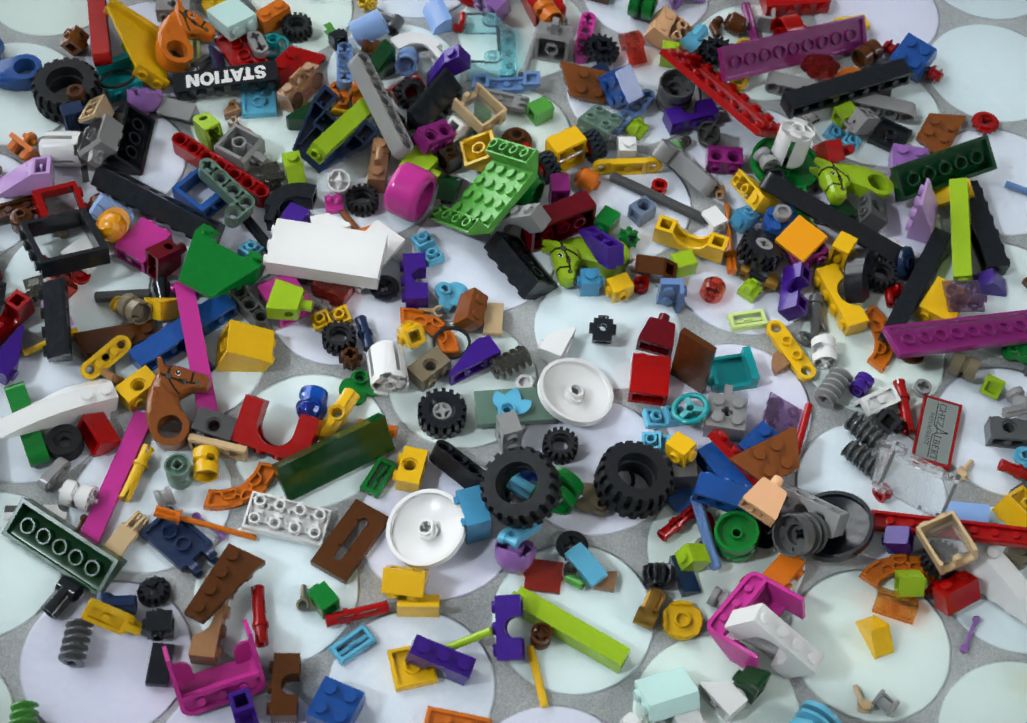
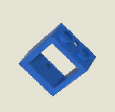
[172,168,227,218]

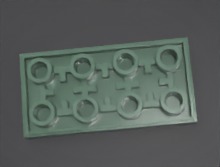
[474,387,556,428]

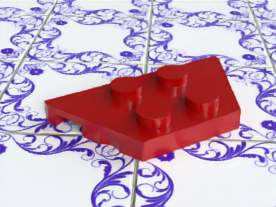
[275,45,326,88]

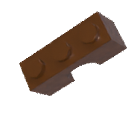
[266,653,301,723]

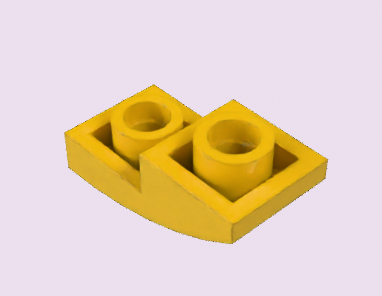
[309,304,353,332]

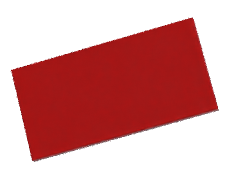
[659,48,781,138]

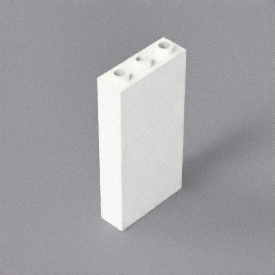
[263,218,388,290]

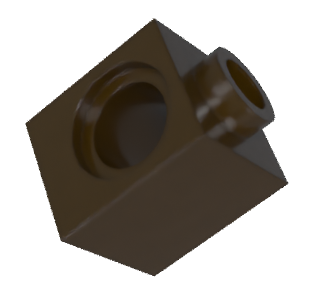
[438,143,463,175]

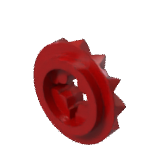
[971,111,999,135]

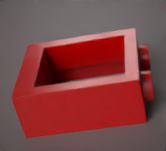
[32,180,89,218]

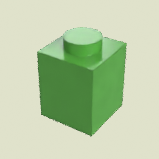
[526,96,554,126]

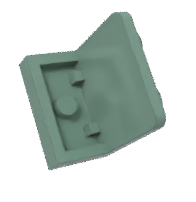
[576,105,624,146]

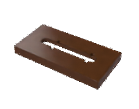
[310,499,389,584]

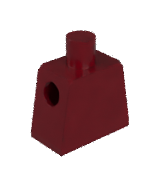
[145,239,187,279]
[636,313,675,358]

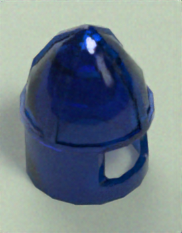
[296,385,329,420]

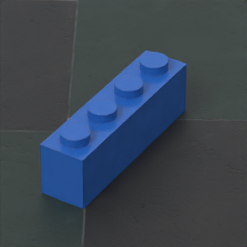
[696,442,753,486]
[691,471,766,525]

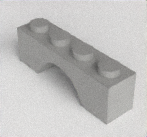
[490,203,552,236]

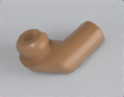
[713,183,725,200]

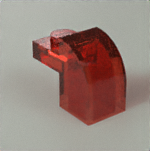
[618,30,647,66]

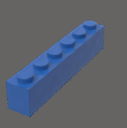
[128,294,238,371]

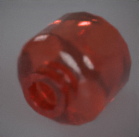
[699,276,726,304]

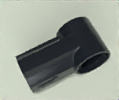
[41,575,84,619]

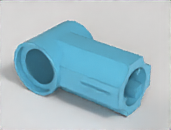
[679,23,709,53]
[506,473,535,501]

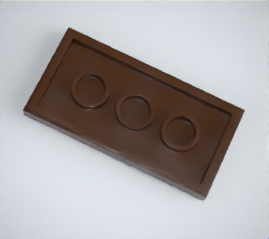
[670,328,717,394]

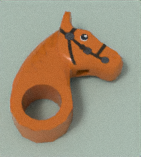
[155,0,216,73]

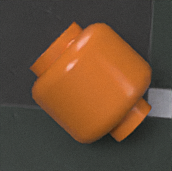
[574,167,601,193]

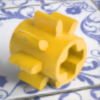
[357,0,378,12]

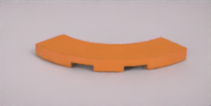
[865,304,893,374]
[400,307,460,356]
[203,462,276,511]
[859,554,935,589]

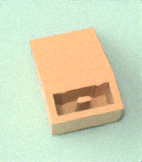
[643,5,696,54]

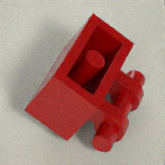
[812,138,855,163]
[924,570,981,617]

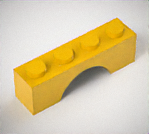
[652,215,730,264]
[812,263,869,337]

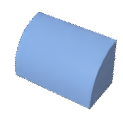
[423,0,452,35]
[348,9,390,47]
[944,501,990,523]

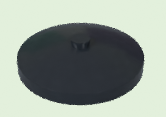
[805,491,875,563]

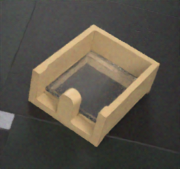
[451,82,508,134]
[916,510,978,576]

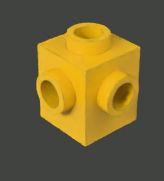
[396,320,427,349]

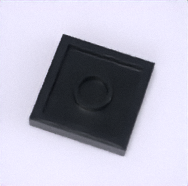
[867,117,913,153]

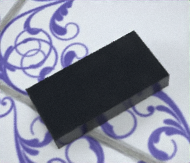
[145,643,175,688]

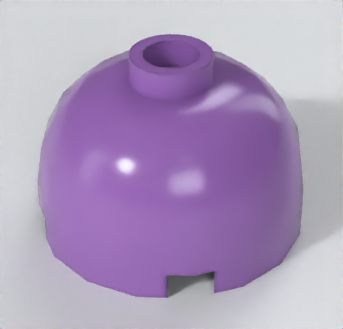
[127,87,163,115]
[494,539,537,574]

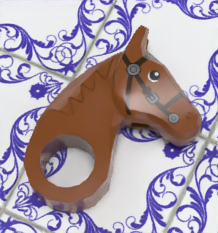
[146,356,211,451]

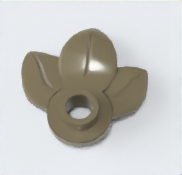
[575,483,610,516]

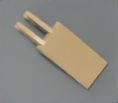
[104,510,150,557]

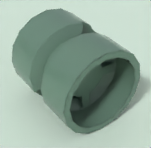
[164,453,194,490]

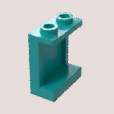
[95,53,143,103]
[707,346,760,393]

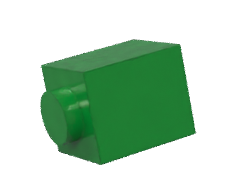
[593,205,621,235]
[307,581,340,619]

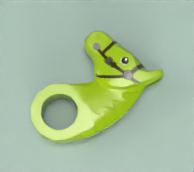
[809,157,894,206]
[541,237,630,288]

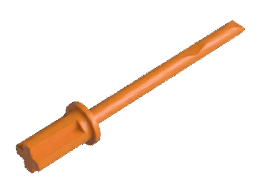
[724,202,738,275]
[153,506,257,541]

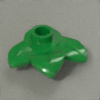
[1002,343,1027,364]
[339,370,377,406]

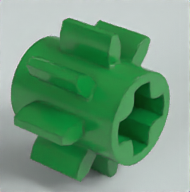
[616,226,640,248]

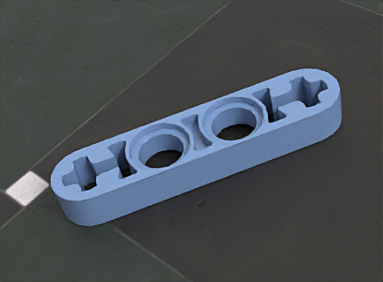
[336,42,353,90]
[611,89,655,135]

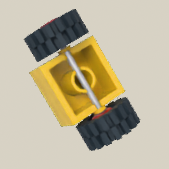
[538,125,608,185]

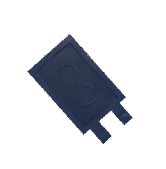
[140,506,219,579]

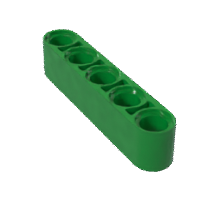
[4,381,51,468]

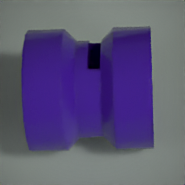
[848,371,875,398]

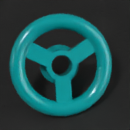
[260,33,290,59]
[671,392,710,425]

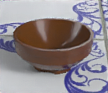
[501,127,532,146]

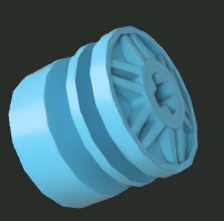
[789,700,841,723]

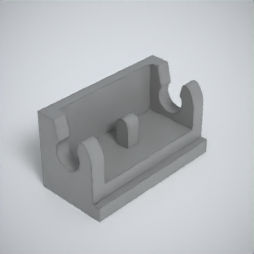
[156,96,199,126]

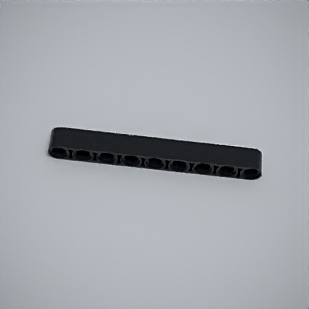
[758,171,903,266]
[878,227,951,345]

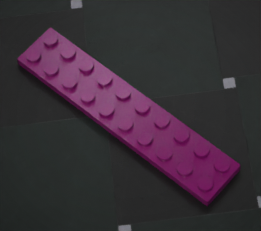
[717,15,867,82]
[882,310,1027,359]

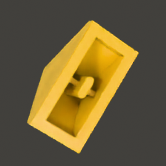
[144,297,180,321]
[856,615,894,660]

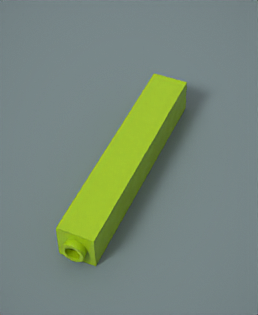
[306,97,372,165]
[949,177,973,286]
[511,586,631,674]

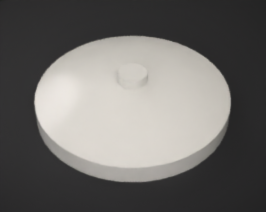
[537,358,614,427]
[386,489,467,569]

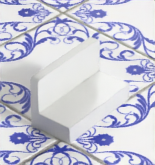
[852,383,901,417]

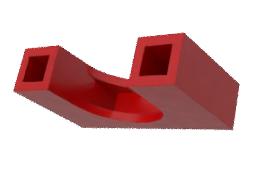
[759,0,831,18]
[230,394,324,461]

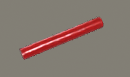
[797,403,813,454]

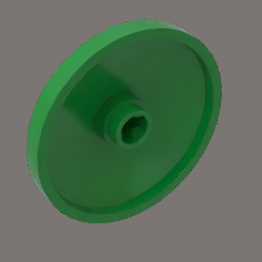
[750,138,820,190]

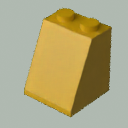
[214,319,276,372]

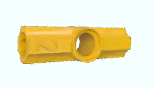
[318,388,360,441]

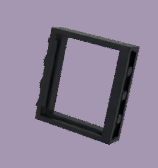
[18,208,110,279]

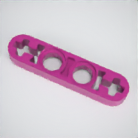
[573,12,596,64]

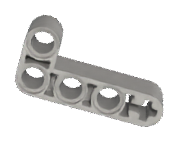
[651,139,719,197]

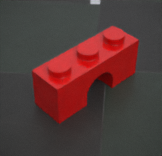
[0,289,35,345]

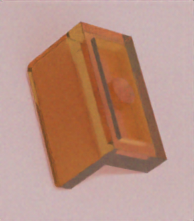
[872,586,919,625]

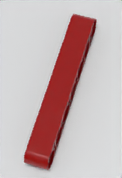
[87,0,113,67]
[172,132,270,208]

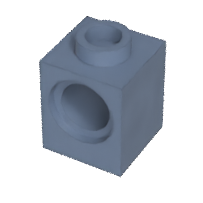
[627,195,657,227]

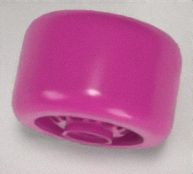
[384,162,436,222]

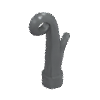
[797,293,828,347]

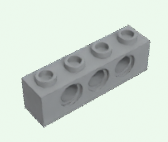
[780,482,850,539]

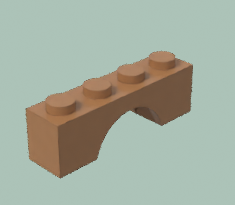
[188,576,234,666]

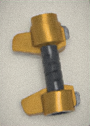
[739,264,780,292]

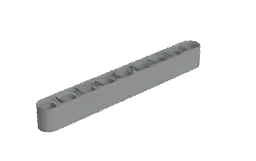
[765,71,916,124]

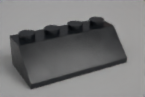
[407,67,463,130]
[102,102,155,176]
[484,231,558,300]
[39,277,73,363]

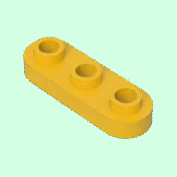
[80,335,131,380]

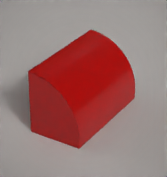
[76,412,121,457]

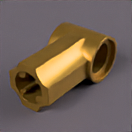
[633,587,666,631]

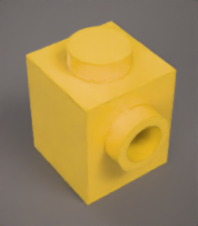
[604,272,635,303]
[665,431,697,467]

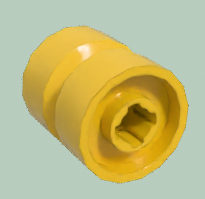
[192,445,219,482]

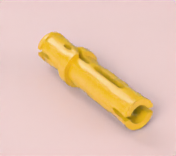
[118,444,154,503]

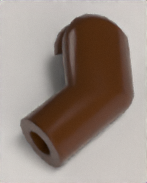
[709,16,724,38]

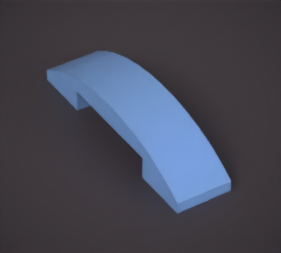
[472,71,541,94]

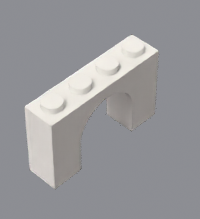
[724,603,824,679]

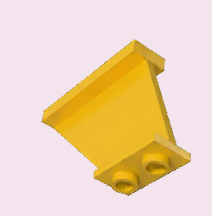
[103,0,170,91]

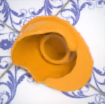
[96,207,130,243]

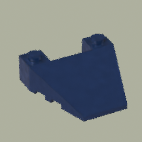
[292,85,380,173]

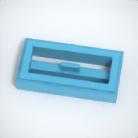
[329,624,376,667]

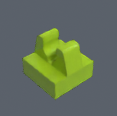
[625,117,649,141]
[737,278,763,303]
[979,373,1006,400]

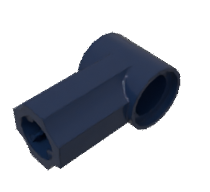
[95,592,138,615]

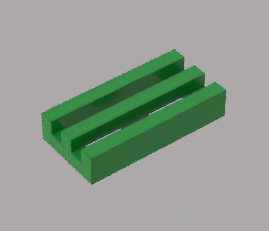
[360,456,397,499]

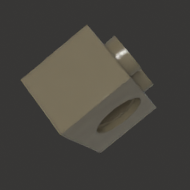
[407,346,451,392]

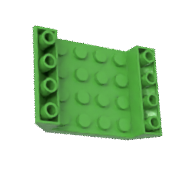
[428,137,539,235]

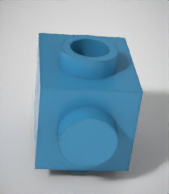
[729,205,761,234]
[576,268,603,297]

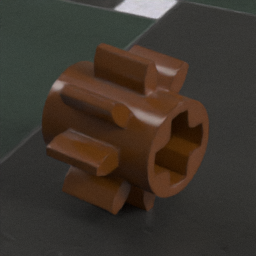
[339,346,363,371]

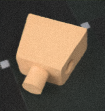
[738,475,787,527]

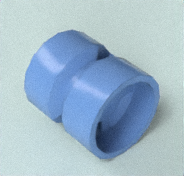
[395,47,419,77]

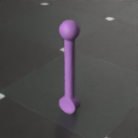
[192,512,227,540]
[959,615,981,654]

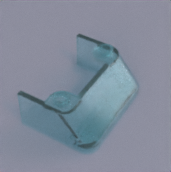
[465,13,517,82]

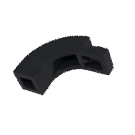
[264,183,318,231]
[844,249,879,303]

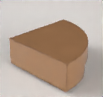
[224,99,242,120]
[771,350,790,376]
[100,368,125,384]
[593,571,617,593]

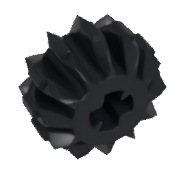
[642,562,677,590]

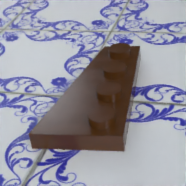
[73,319,158,361]
[184,543,266,625]

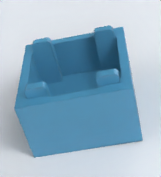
[453,485,491,545]

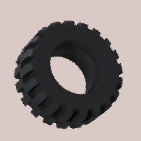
[31,57,103,124]
[593,440,674,519]
[480,446,562,529]

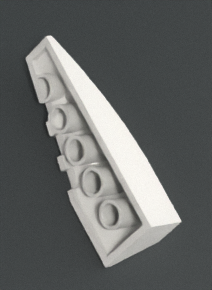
[0,378,119,441]
[942,541,1027,627]

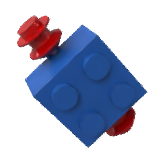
[882,32,944,84]

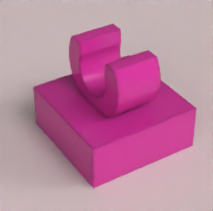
[324,194,344,214]

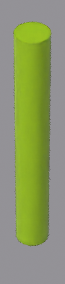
[445,627,493,650]

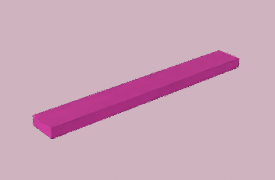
[174,283,219,427]
[81,410,149,543]

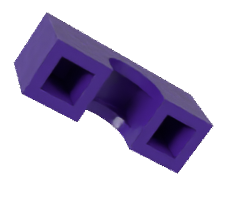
[662,98,720,136]
[399,253,429,309]
[778,261,812,321]
[491,594,525,662]
[405,634,476,686]
[227,687,259,723]

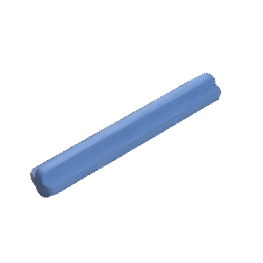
[690,496,722,571]

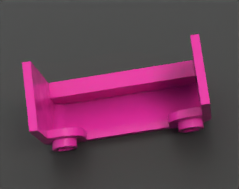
[707,572,805,669]
[162,619,266,716]

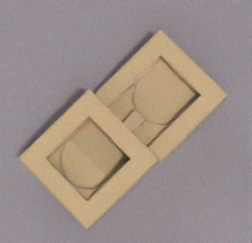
[483,302,504,337]

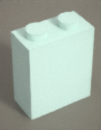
[206,0,259,41]
[633,666,701,723]

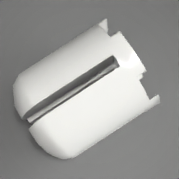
[771,117,815,169]
[38,131,88,167]
[366,340,409,396]

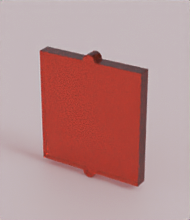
[523,559,564,595]

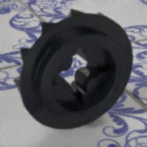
[370,275,399,302]
[556,531,588,561]
[137,575,171,608]

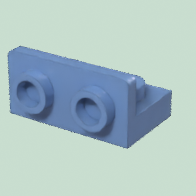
[656,278,687,313]

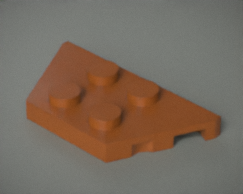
[559,61,607,105]
[915,113,966,154]
[728,426,800,482]

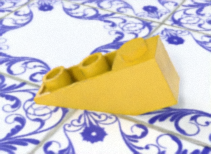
[730,169,779,214]

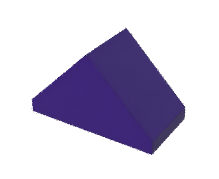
[969,268,1007,297]

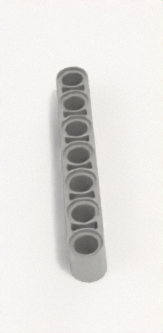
[348,51,414,160]

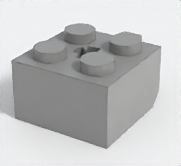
[534,17,573,64]
[77,113,124,168]
[214,123,268,173]
[703,384,748,443]

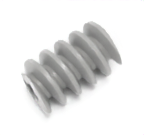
[814,367,853,409]

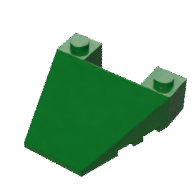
[178,223,266,300]

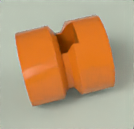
[533,0,563,23]

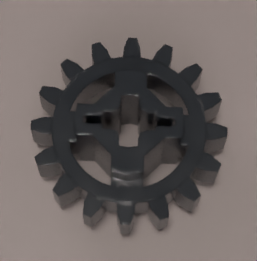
[583,33,620,65]
[698,35,733,68]

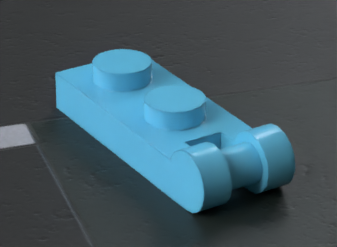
[497,523,542,549]

